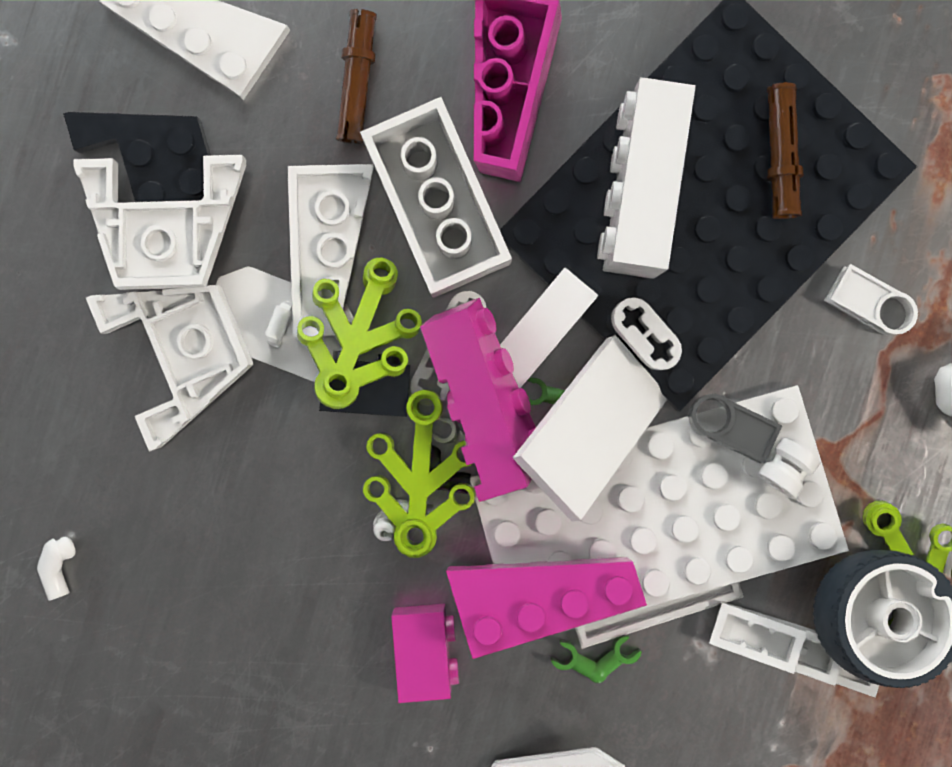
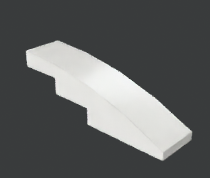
[500,268,599,388]
[709,602,879,697]

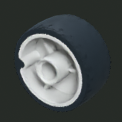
[813,550,952,688]

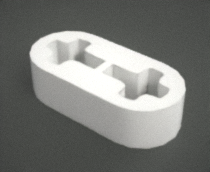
[611,298,682,370]

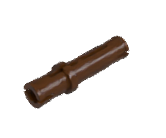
[336,9,377,144]
[767,82,804,219]

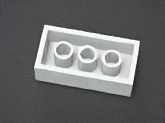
[597,77,696,279]
[360,97,512,298]

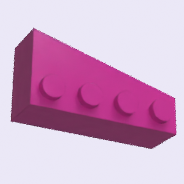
[474,0,562,182]
[420,298,536,502]
[446,557,647,659]

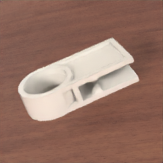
[824,264,918,335]

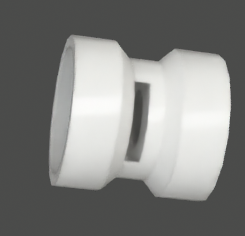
[758,438,821,499]

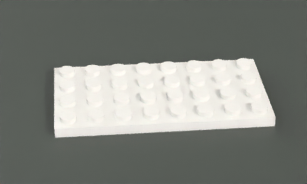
[470,385,849,633]

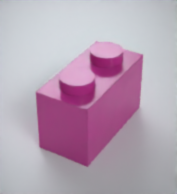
[391,603,459,703]

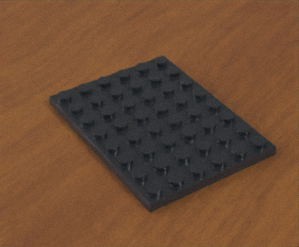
[500,0,918,411]

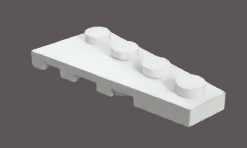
[99,0,290,100]
[288,164,374,339]

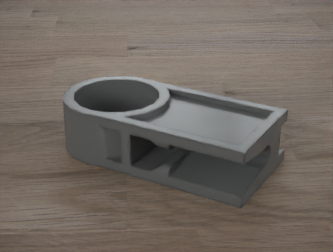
[688,394,782,463]

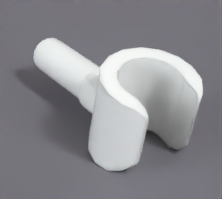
[433,417,466,446]

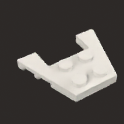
[74,155,246,290]
[86,285,254,452]

